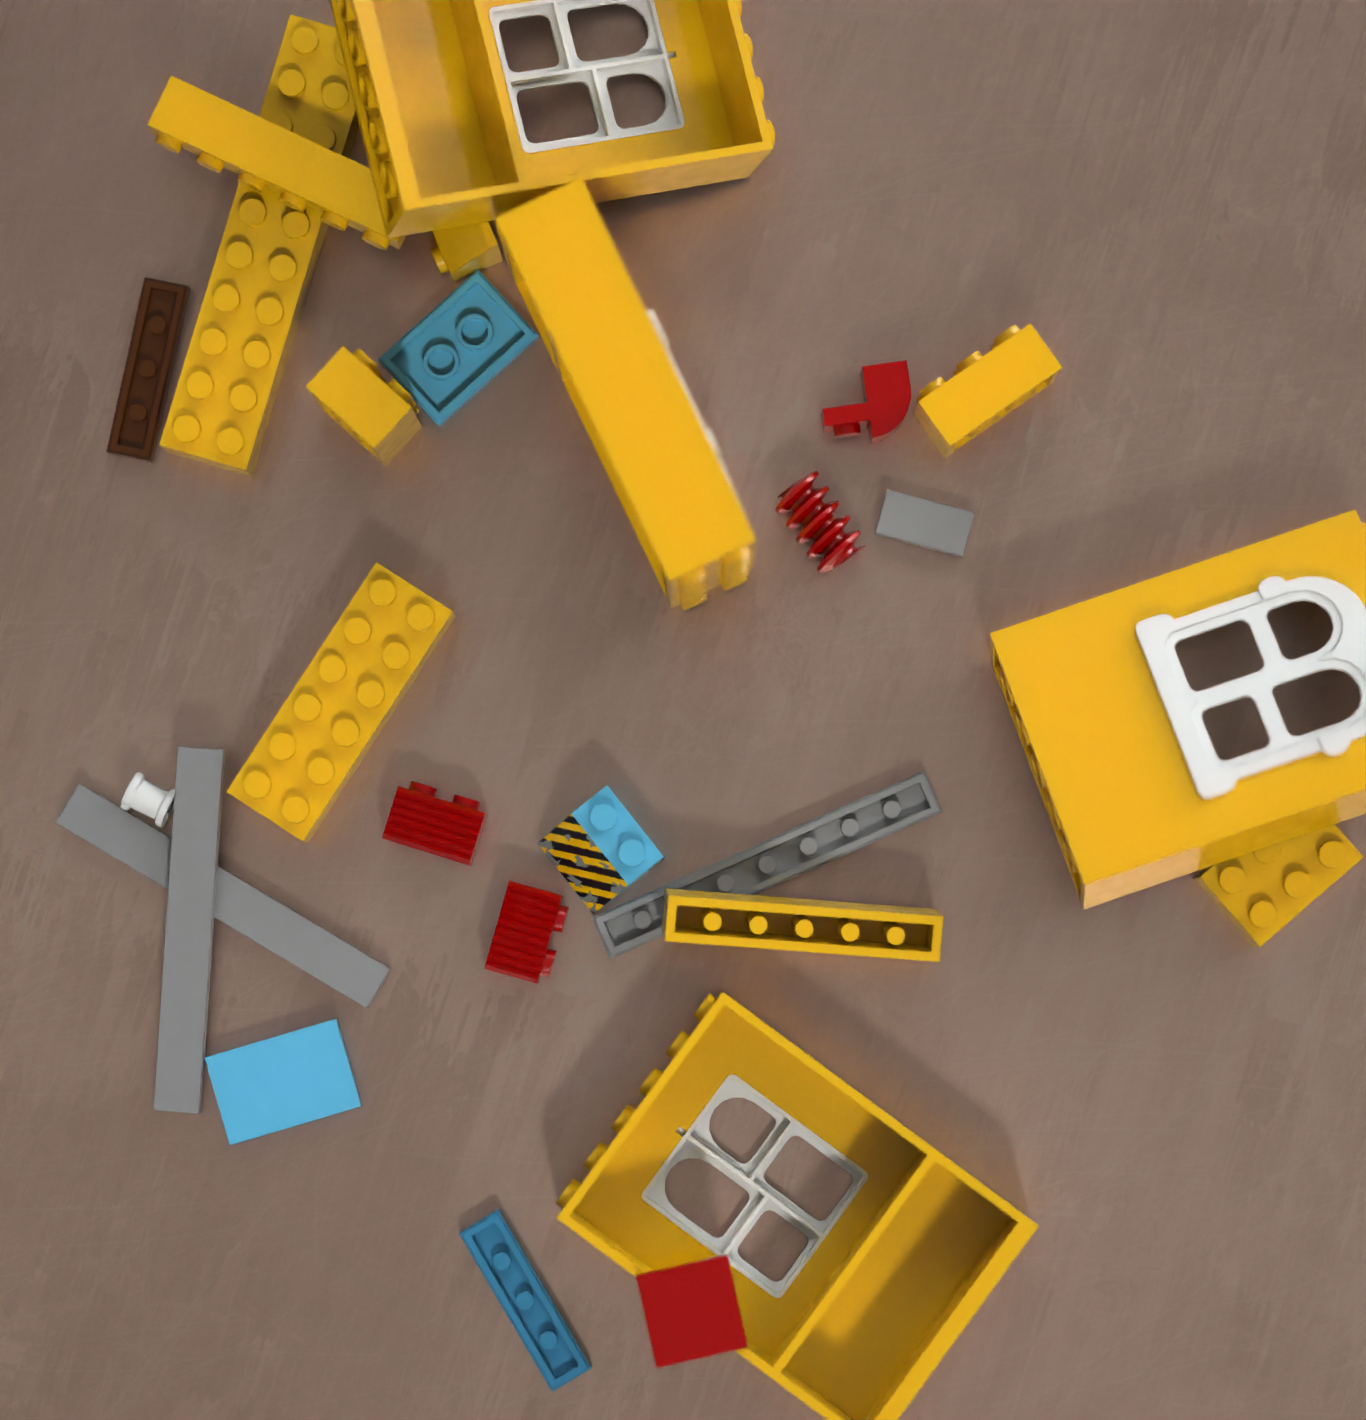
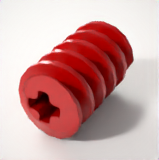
[775,470,867,574]

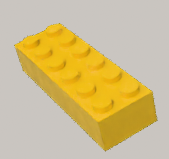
[226,562,456,843]

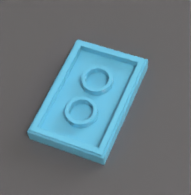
[378,269,539,427]
[205,1019,362,1145]

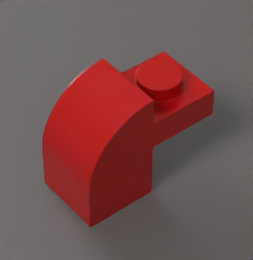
[821,360,911,444]

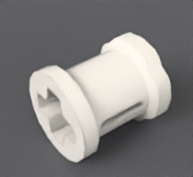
[120,772,175,828]

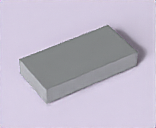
[875,489,975,557]

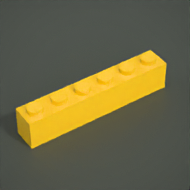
[147,76,406,250]
[661,888,944,962]

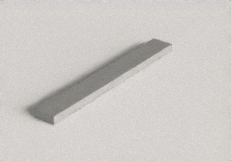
[153,746,226,1114]
[592,771,942,959]
[55,784,391,1008]

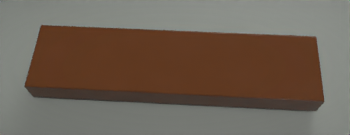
[106,277,190,463]

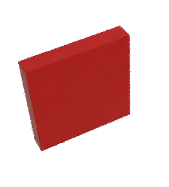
[636,1254,748,1368]

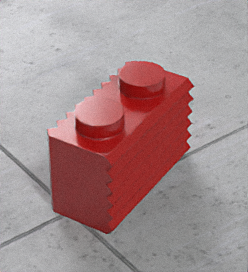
[382,781,487,866]
[484,881,569,984]

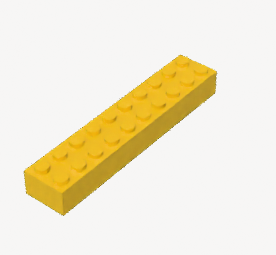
[159,14,359,477]

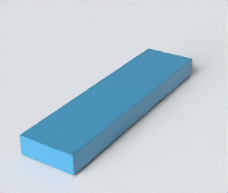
[459,1209,592,1392]

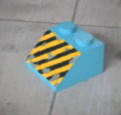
[537,786,664,915]

